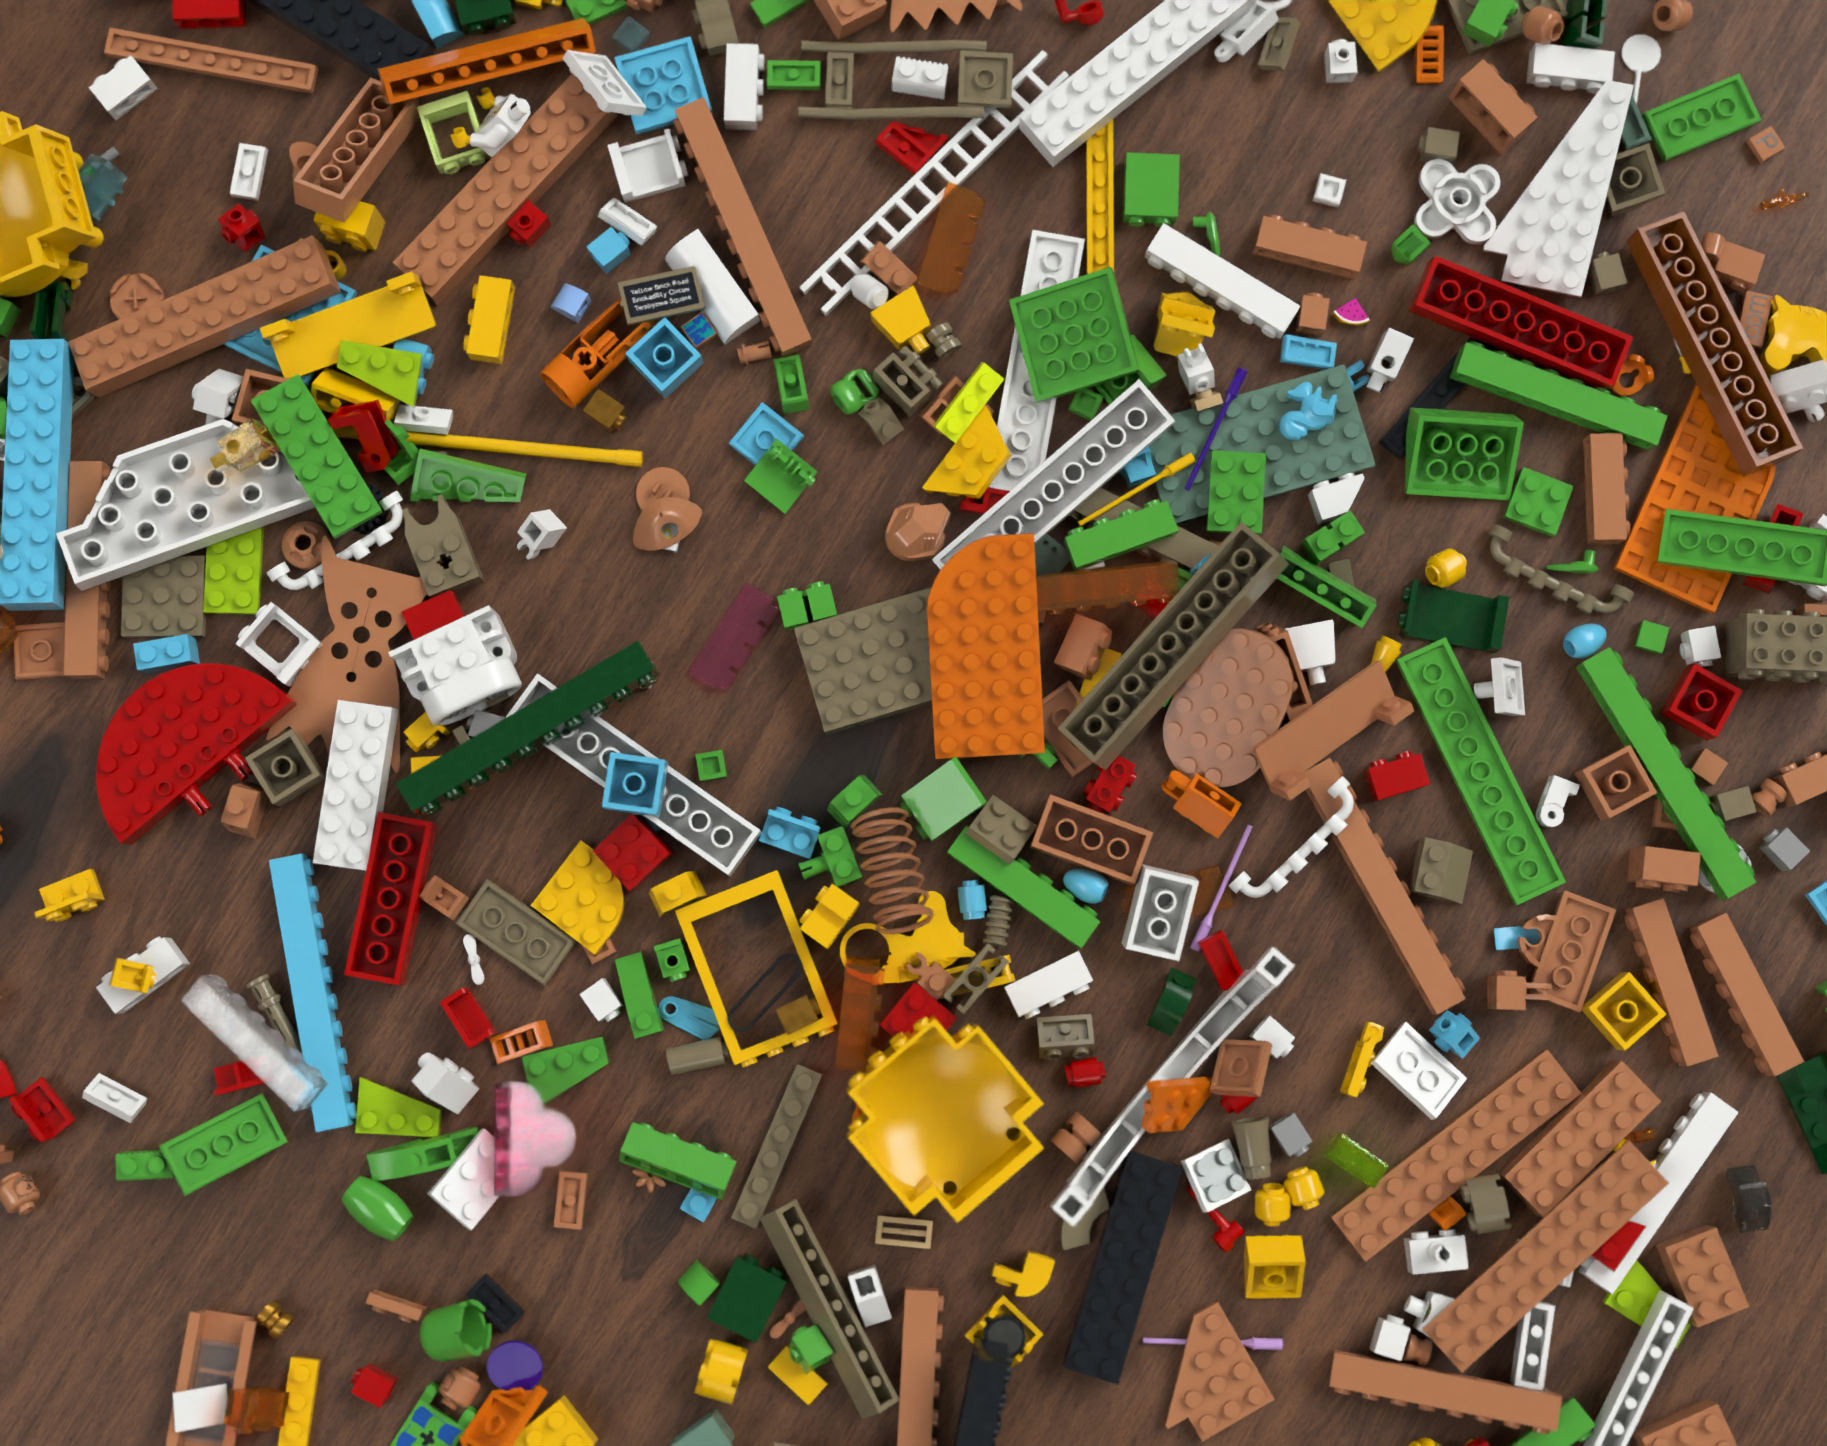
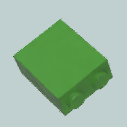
[1122,153,1180,227]

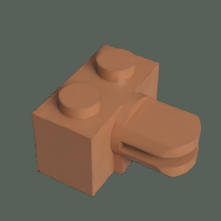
[1487,970,1552,1010]

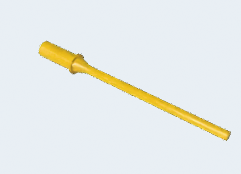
[1078,452,1195,527]

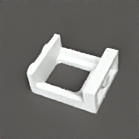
[235,602,323,687]

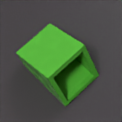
[900,756,987,843]

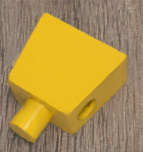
[870,286,931,355]

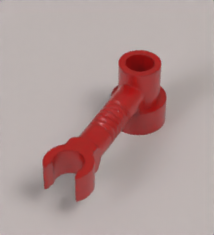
[1185,1185,1245,1253]

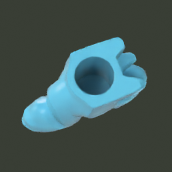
[1279,382,1338,440]

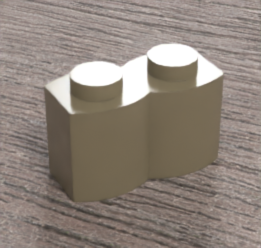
[692,0,739,56]

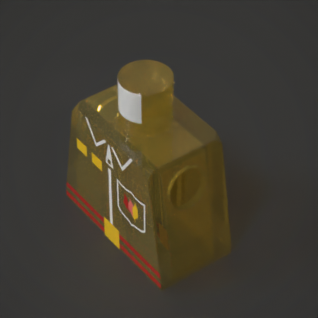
[210,418,280,473]

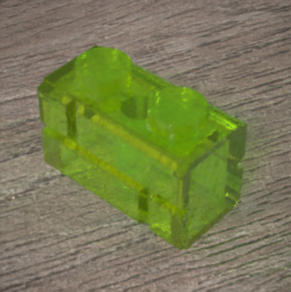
[1323,1133,1389,1189]

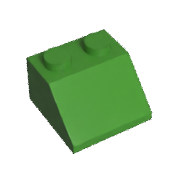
[1095,335,1167,405]

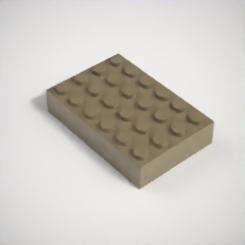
[794,587,932,735]

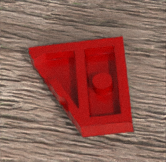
[875,121,949,175]

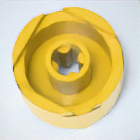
[694,1339,748,1405]

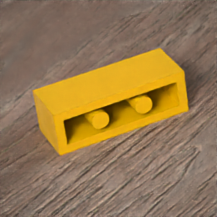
[463,275,515,364]
[311,368,400,423]

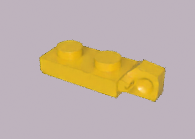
[1340,1021,1384,1097]

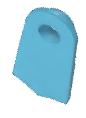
[658,996,720,1040]

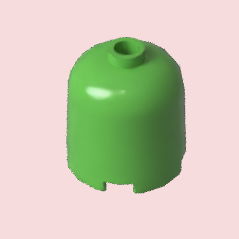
[420,1299,492,1362]

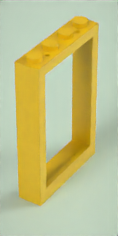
[675,870,838,1068]

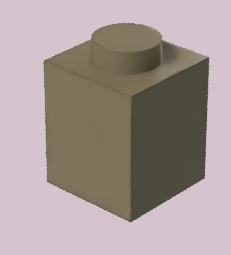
[1417,127,1460,165]
[1587,252,1627,297]
[1709,786,1757,821]

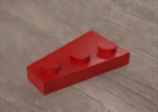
[1558,1200,1646,1272]

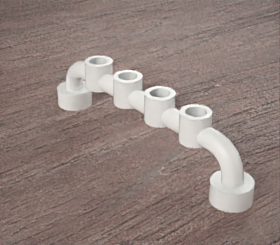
[266,491,403,590]
[1229,776,1354,898]

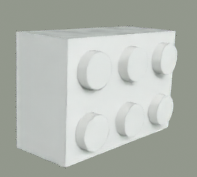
[1122,864,1199,961]

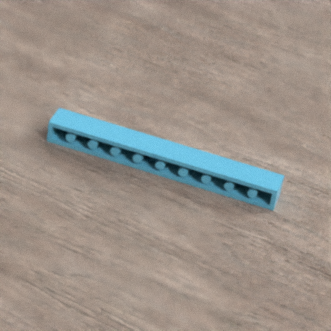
[269,854,357,1132]

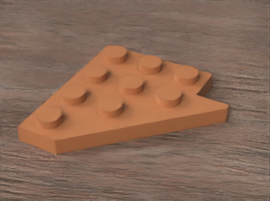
[1165,1300,1275,1442]

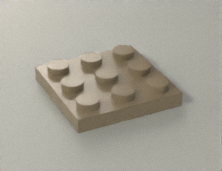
[121,556,206,638]

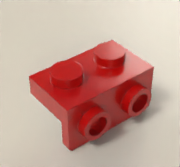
[9,1077,77,1143]

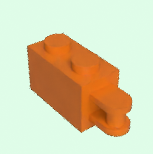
[1161,770,1242,839]

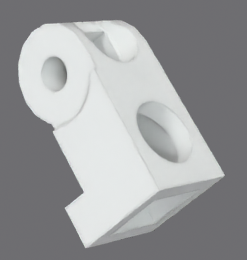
[1535,775,1580,828]

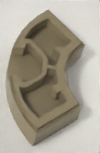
[1061,1186,1109,1250]

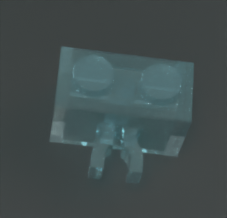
[79,153,128,221]

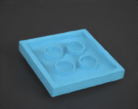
[614,36,713,134]

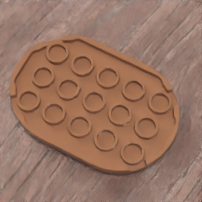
[1163,628,1294,787]

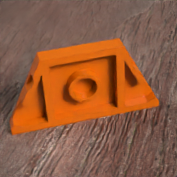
[1142,1076,1213,1133]
[459,1385,548,1446]

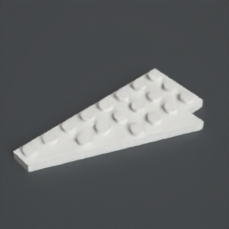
[1483,80,1634,298]

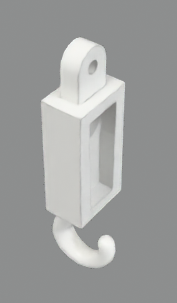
[1214,0,1292,62]

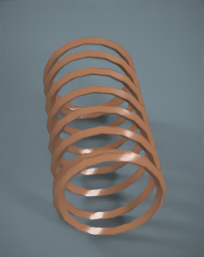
[850,807,934,934]

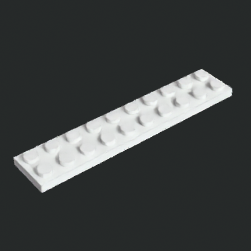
[989,230,1085,491]

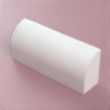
[665,229,760,345]

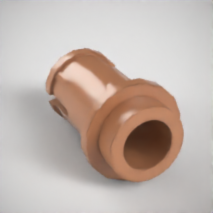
[737,341,772,365]

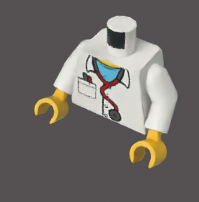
[450,87,531,157]

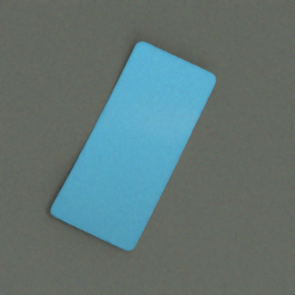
[1494,926,1539,950]

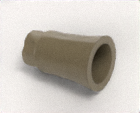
[1231,1116,1272,1179]

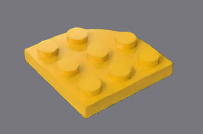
[531,840,625,955]

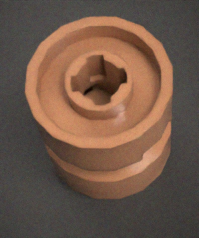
[1051,1111,1102,1164]

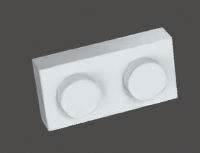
[230,143,268,201]
[82,1073,147,1123]

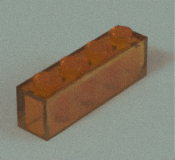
[835,955,885,1072]

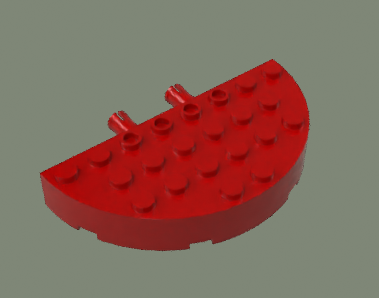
[96,663,297,845]

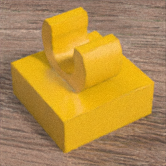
[56,259,88,290]

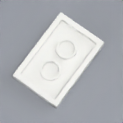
[562,50,647,116]
[1371,1022,1467,1120]
[428,1129,525,1230]

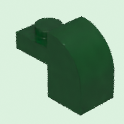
[1147,967,1196,1037]

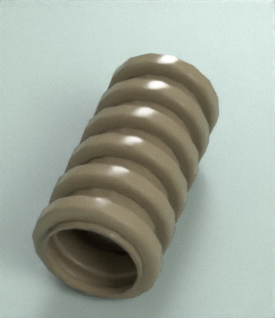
[983,895,1014,947]

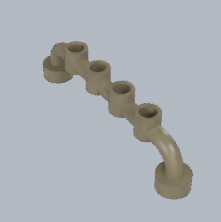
[1488,524,1634,614]

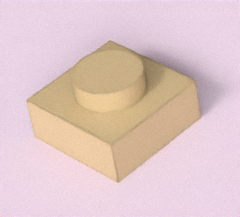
[1190,389,1223,411]

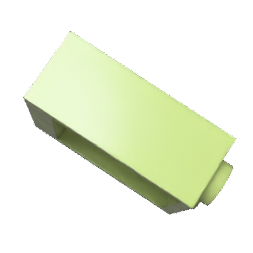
[417,91,491,174]

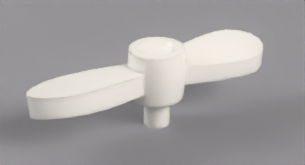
[463,934,484,985]

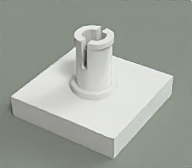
[1474,657,1525,717]

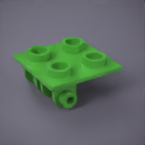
[744,438,817,514]

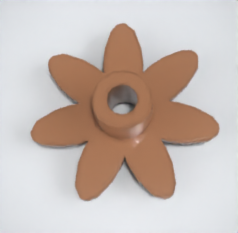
[632,1169,666,1193]

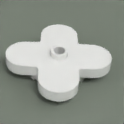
[1414,159,1500,245]

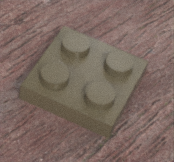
[965,795,1037,865]

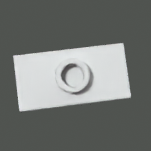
[598,198,657,246]
[394,405,453,435]

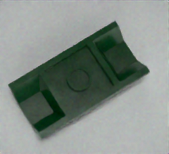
[1776,1050,1827,1174]

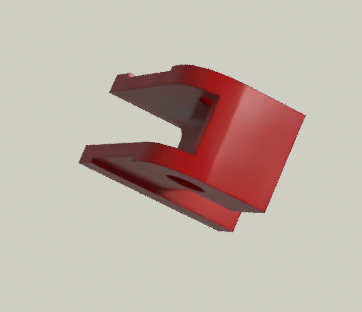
[328,400,399,473]

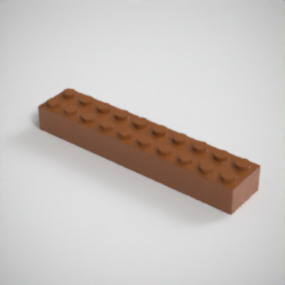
[1626,212,1803,477]

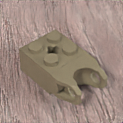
[402,494,485,598]

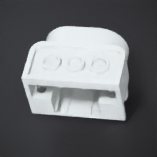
[388,605,522,726]

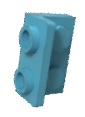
[759,806,821,859]

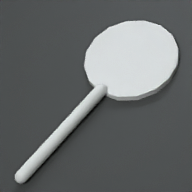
[1621,34,1661,104]

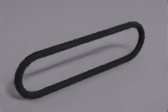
[728,954,802,1032]

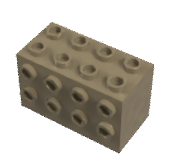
[1725,609,1827,684]

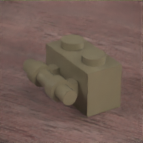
[873,346,943,417]

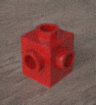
[218,204,265,253]

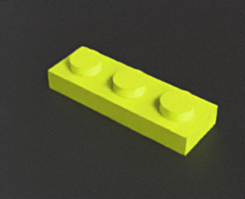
[933,362,1004,443]

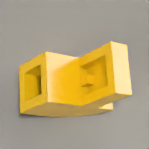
[991,1250,1055,1297]

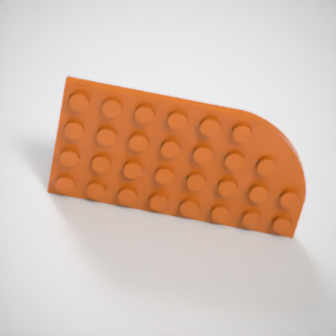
[1613,383,1776,614]
[927,533,1045,759]

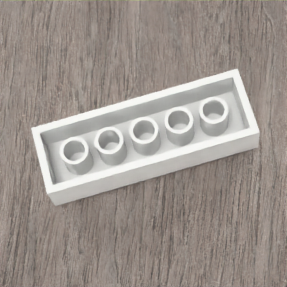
[313,700,399,871]

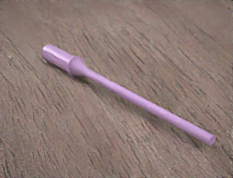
[1190,825,1253,952]
[1143,1336,1283,1351]

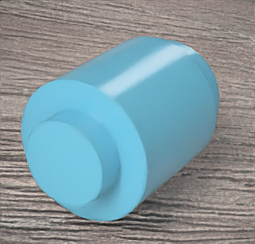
[957,879,987,920]

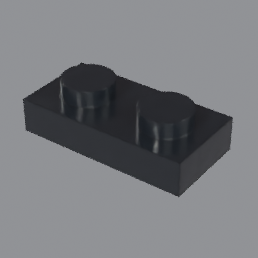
[465,1273,526,1333]

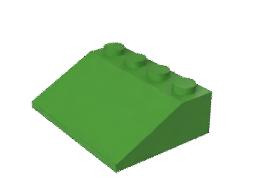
[1405,407,1524,500]

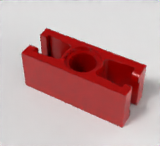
[173,0,246,29]

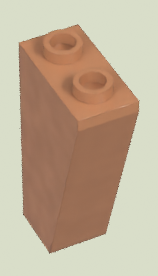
[1256,623,1313,724]

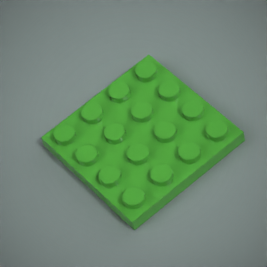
[1009,267,1140,403]

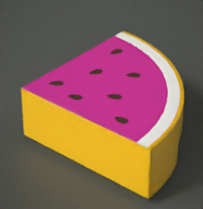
[1332,298,1370,326]

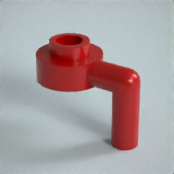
[1054,0,1104,25]

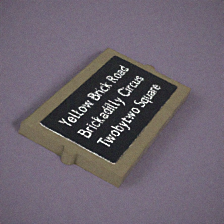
[618,266,705,326]

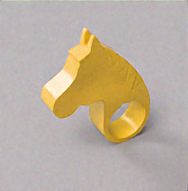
[1758,295,1827,377]
[840,891,976,983]

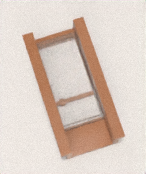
[165,1309,257,1446]

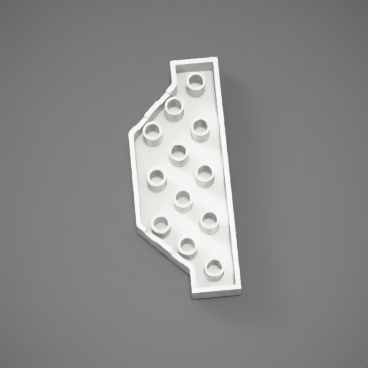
[56,419,315,591]

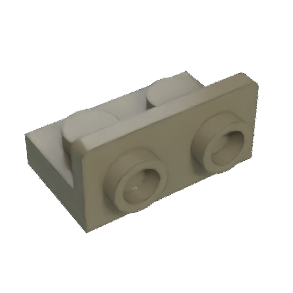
[1037,1014,1095,1061]

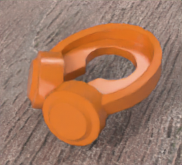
[1611,354,1654,397]

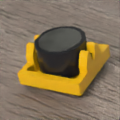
[965,1294,1044,1368]

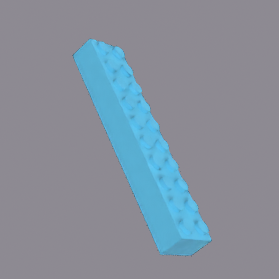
[0,339,74,611]

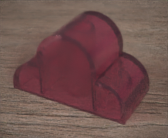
[494,1082,576,1196]

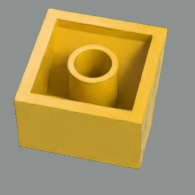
[1244,1235,1306,1299]

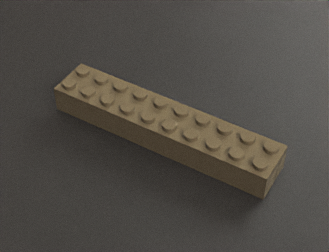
[1057,522,1289,770]

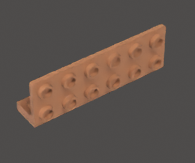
[1253,660,1414,801]

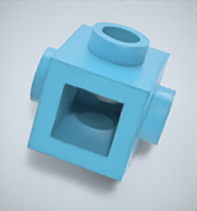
[1430,1010,1480,1059]

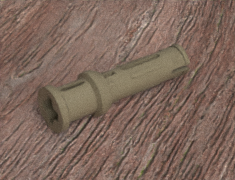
[246,974,301,1056]

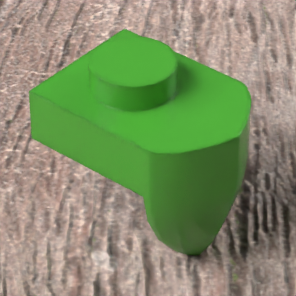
[1391,224,1432,265]

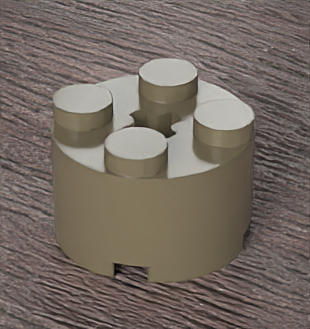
[1460,1173,1511,1235]

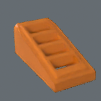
[1414,26,1444,84]
[489,1020,553,1065]

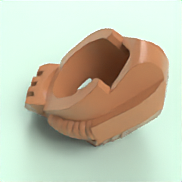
[885,503,951,561]

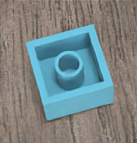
[625,317,704,399]
[602,752,668,817]

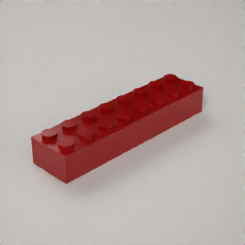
[1408,255,1633,390]

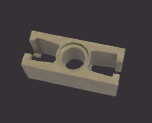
[943,944,1009,1014]

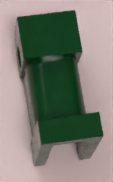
[30,281,73,342]

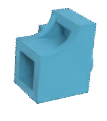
[1118,446,1156,488]

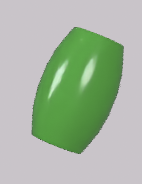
[341,1176,414,1241]

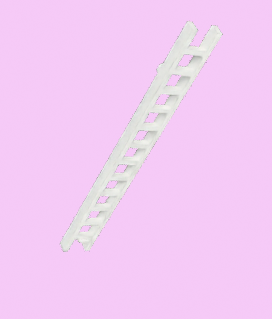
[799,50,1069,316]

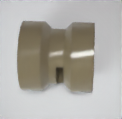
[926,322,962,359]

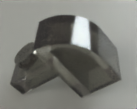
[1726,1165,1772,1233]

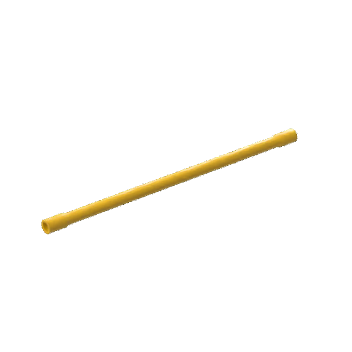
[329,423,643,467]

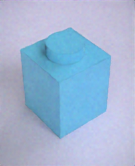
[587,227,631,274]

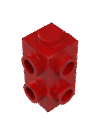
[1083,755,1137,814]

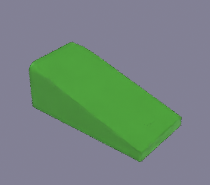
[773,354,810,414]

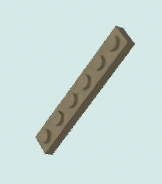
[731,1064,822,1229]

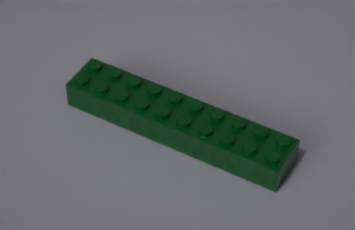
[396,640,660,816]

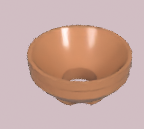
[282,521,332,570]

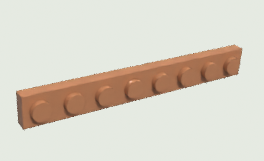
[104,28,318,94]

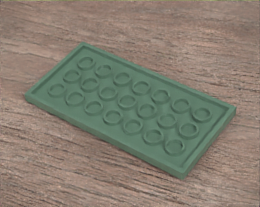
[1149,364,1376,525]

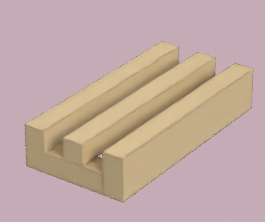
[875,1215,933,1249]

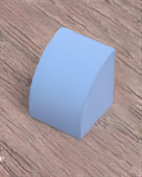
[550,284,591,323]

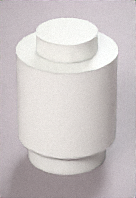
[850,274,888,309]

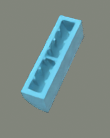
[411,0,465,49]

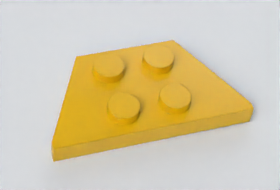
[922,405,1012,499]

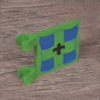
[390,1381,478,1446]

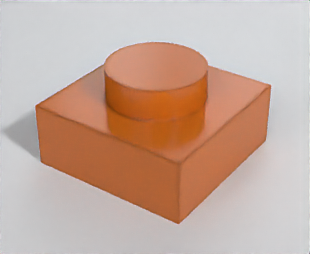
[1429,1196,1467,1231]

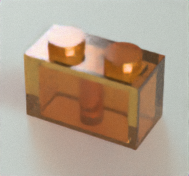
[223,1386,289,1434]

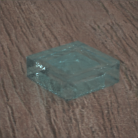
[613,16,650,53]

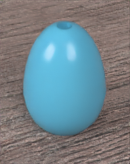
[1563,624,1607,659]
[1063,868,1109,904]

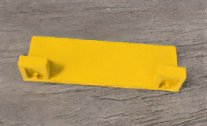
[260,271,436,379]

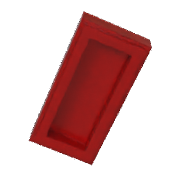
[1197,930,1243,992]

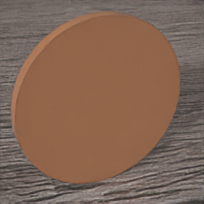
[636,467,690,517]

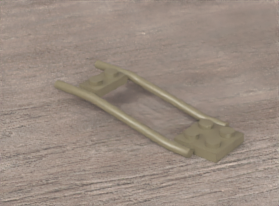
[798,40,1013,120]

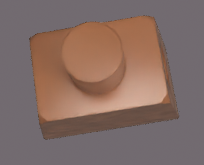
[221,782,269,839]

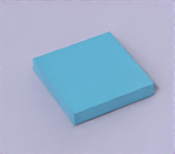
[729,402,804,465]

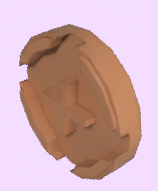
[109,273,165,319]

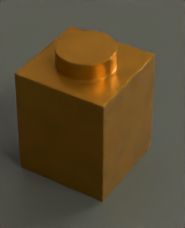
[583,389,627,434]
[776,995,821,1035]

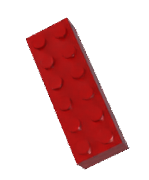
[344,812,438,986]

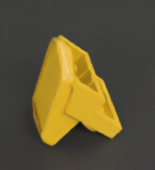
[1153,291,1215,357]

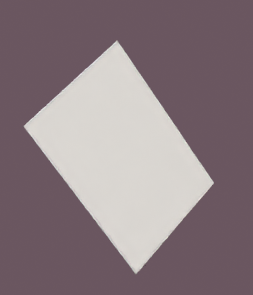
[173,1383,228,1433]

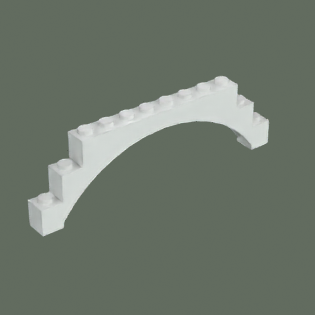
[1050,947,1295,1227]

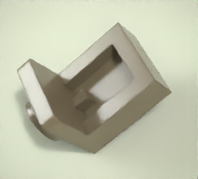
[858,397,904,445]

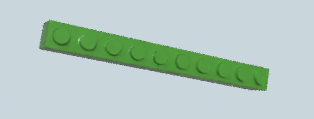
[1576,647,1756,901]

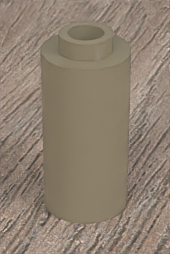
[666,1037,730,1075]

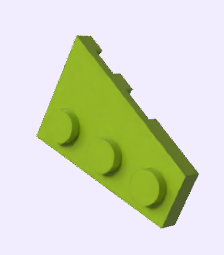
[337,340,423,408]
[355,1077,442,1137]
[1602,1260,1690,1349]

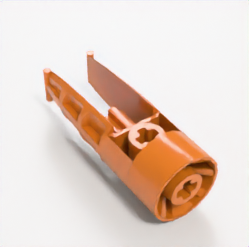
[539,297,667,408]

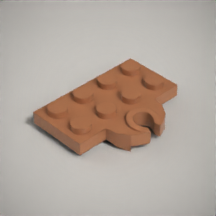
[1517,890,1616,1013]

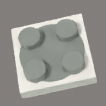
[1181,1139,1251,1213]

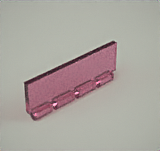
[688,583,779,691]

